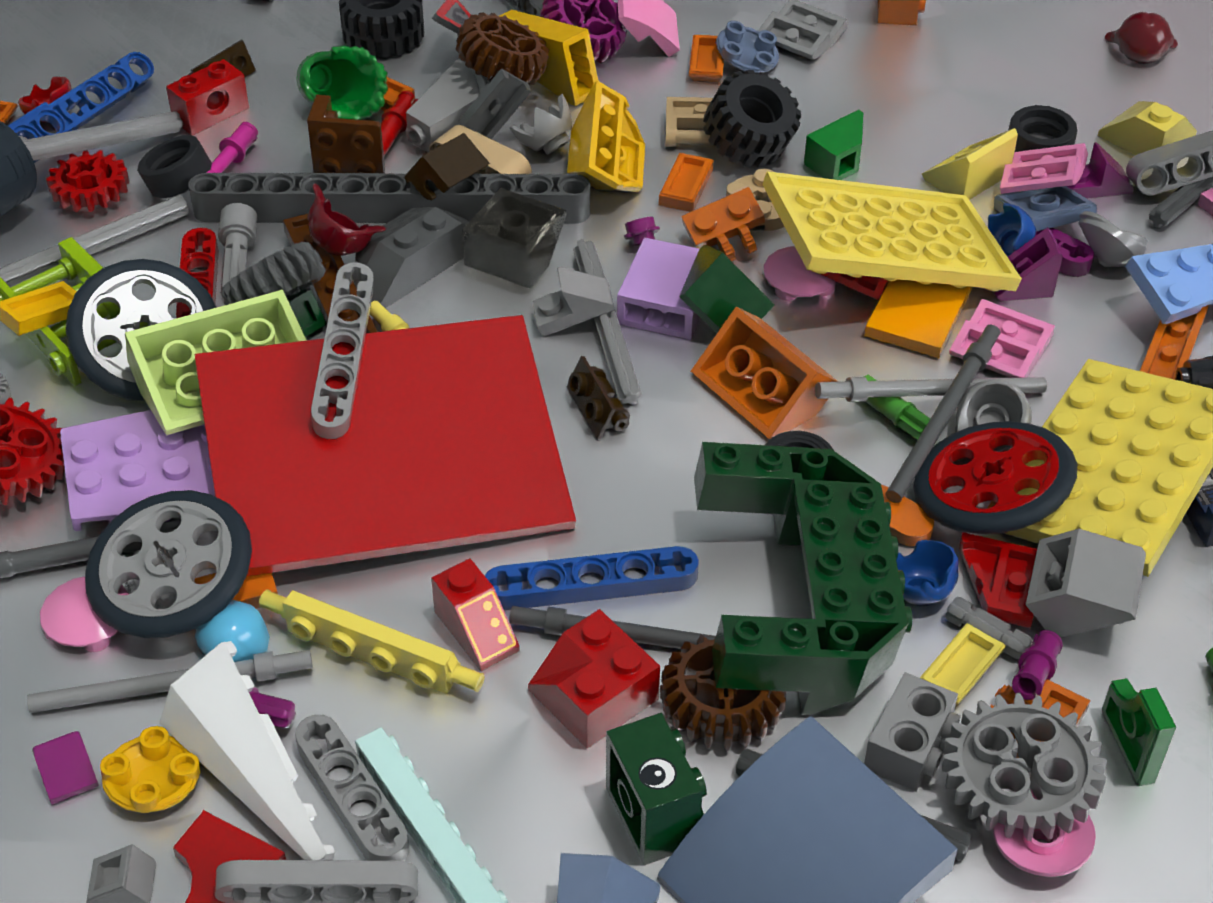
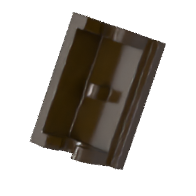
[403,133,490,201]

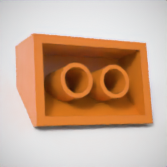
[691,306,838,439]

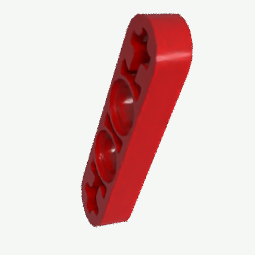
[176,228,219,318]

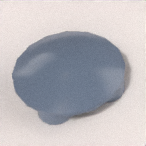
[716,21,779,73]

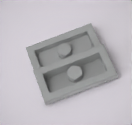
[758,0,847,60]

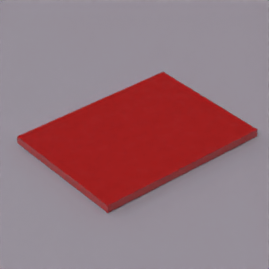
[195,315,576,576]

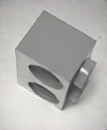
[864,672,961,792]

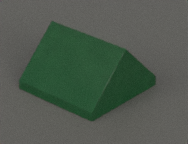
[679,245,775,334]

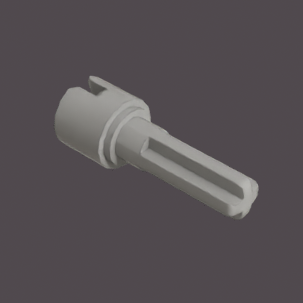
[218,203,257,290]

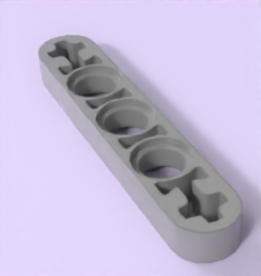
[311,262,374,439]

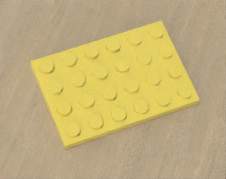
[762,171,1022,292]
[987,359,1213,577]

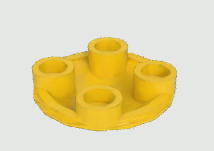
[100,726,200,813]

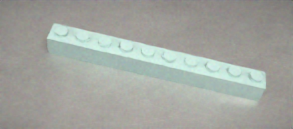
[355,727,508,903]

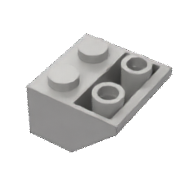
[1026,529,1146,638]

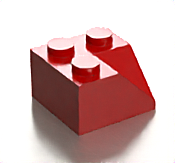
[528,609,660,749]

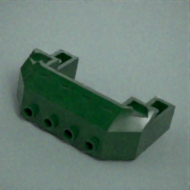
[694,442,912,715]

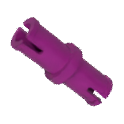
[1012,630,1063,700]

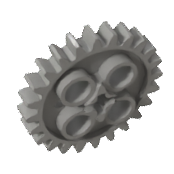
[942,693,1107,841]

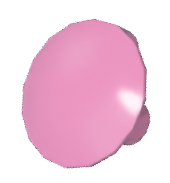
[764,246,836,301]
[40,577,129,652]

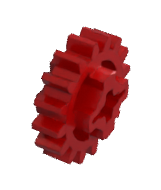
[46,150,130,212]

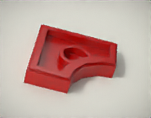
[173,810,286,903]

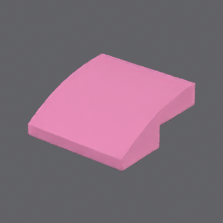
[618,0,680,57]
[1000,143,1088,194]
[949,299,1055,378]

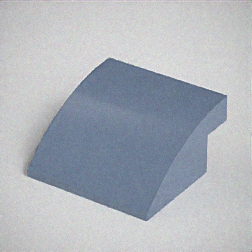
[657,716,958,903]

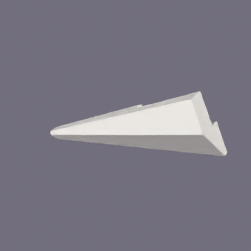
[159,641,335,860]

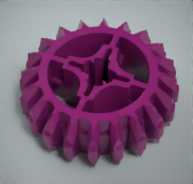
[539,0,627,64]

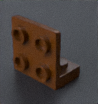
[307,95,385,173]

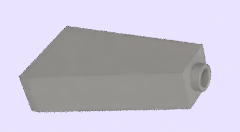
[406,58,480,153]

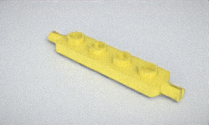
[259,590,485,694]

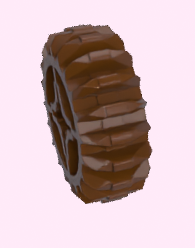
[455,12,550,85]
[660,634,786,752]

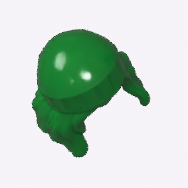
[296,46,388,120]

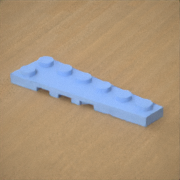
[1125,244,1213,324]

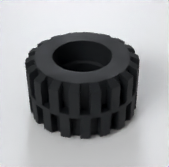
[339,0,425,58]
[703,70,801,168]

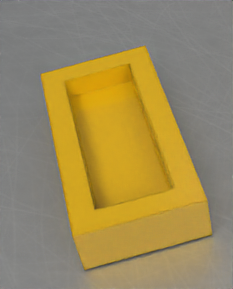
[0,281,77,336]

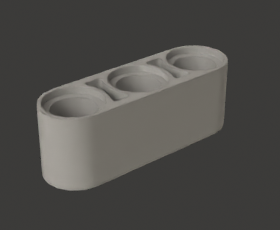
[1126,131,1213,195]

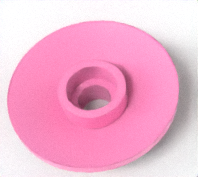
[993,790,1096,877]

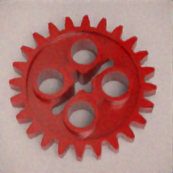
[0,398,65,505]

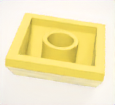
[922,128,1018,200]

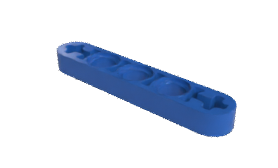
[485,546,699,610]

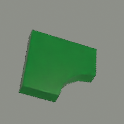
[1102,678,1176,786]

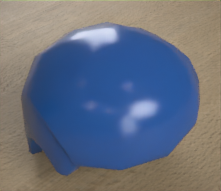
[988,203,1036,257]
[896,540,958,606]

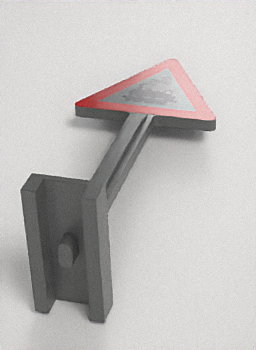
[432,0,532,139]

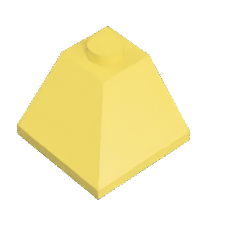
[1098,101,1197,155]

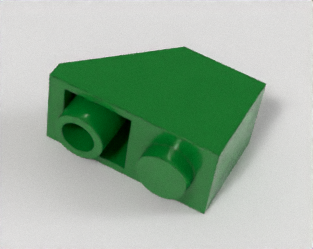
[804,109,864,180]

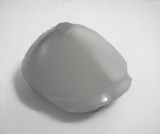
[1078,211,1148,268]
[955,379,1032,452]

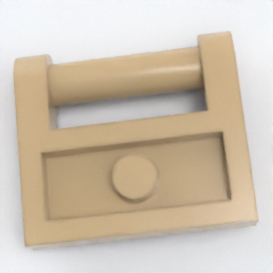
[665,97,713,147]

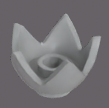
[509,94,572,155]

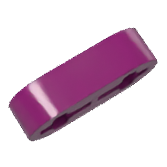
[1035,228,1094,277]

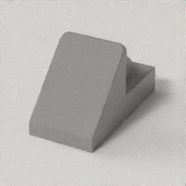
[532,267,615,337]

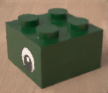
[606,712,707,865]

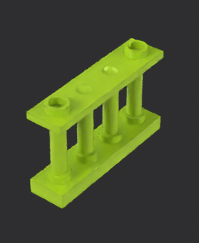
[0,237,148,386]

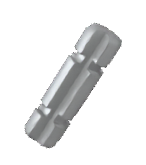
[945,597,1032,660]

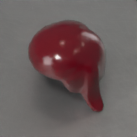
[1105,12,1178,64]
[308,184,386,256]

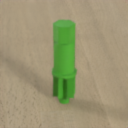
[864,374,930,440]

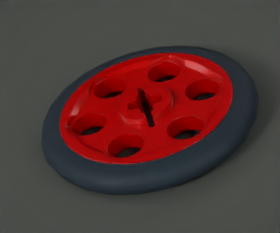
[913,421,1078,534]

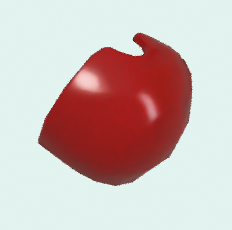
[18,76,72,123]

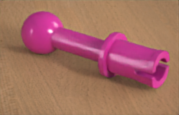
[207,122,258,173]

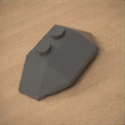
[354,207,491,308]

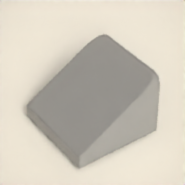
[86,844,156,903]

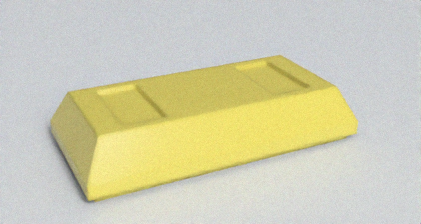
[920,623,1007,706]

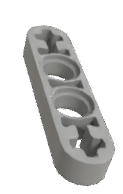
[295,715,409,861]
[215,860,418,903]

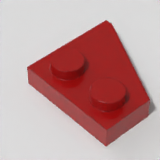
[959,532,1037,628]

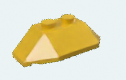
[567,80,645,193]

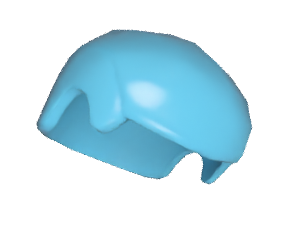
[195,600,270,662]

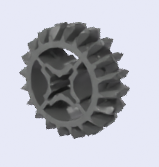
[220,242,326,305]

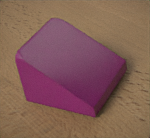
[32,731,99,805]

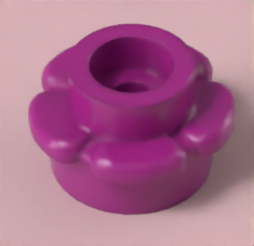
[624,217,660,245]

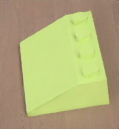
[125,290,307,436]

